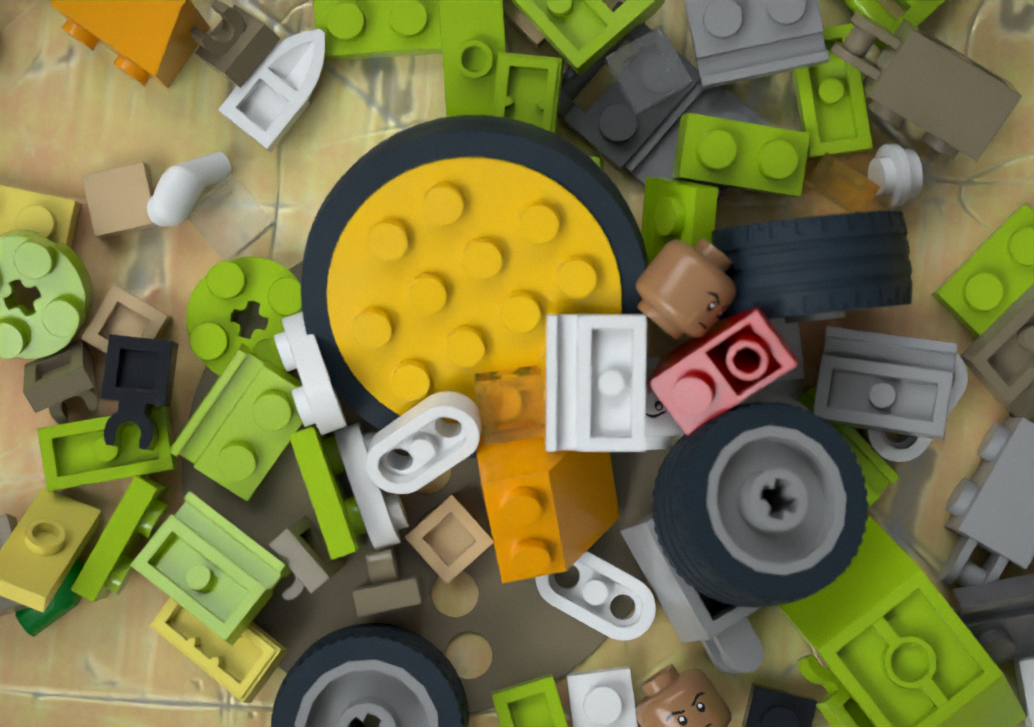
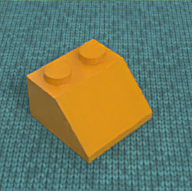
[50,0,210,88]
[476,422,620,584]

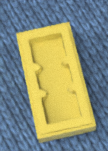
[0,487,102,612]
[149,598,289,703]

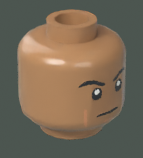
[636,238,737,341]
[635,664,731,727]

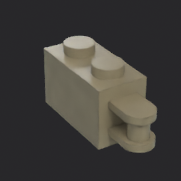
[831,11,1022,161]

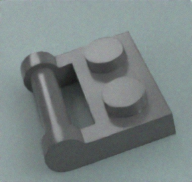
[558,1,700,173]

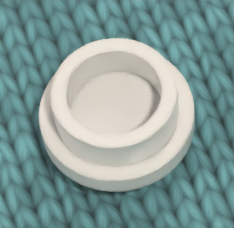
[868,143,923,208]

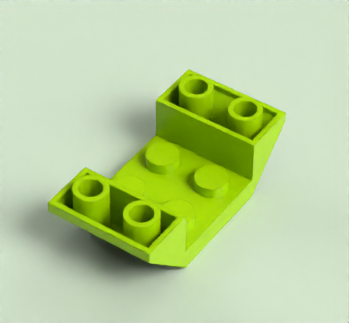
[777,515,1027,727]

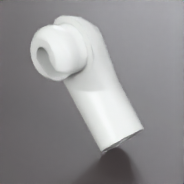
[147,151,232,227]

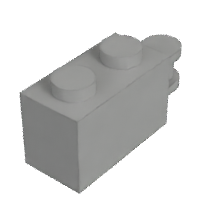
[939,417,1034,587]
[620,511,764,674]

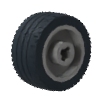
[712,210,913,323]
[652,402,869,607]
[271,623,469,727]

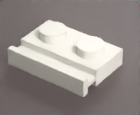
[545,314,646,451]

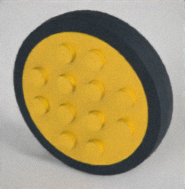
[301,115,649,458]

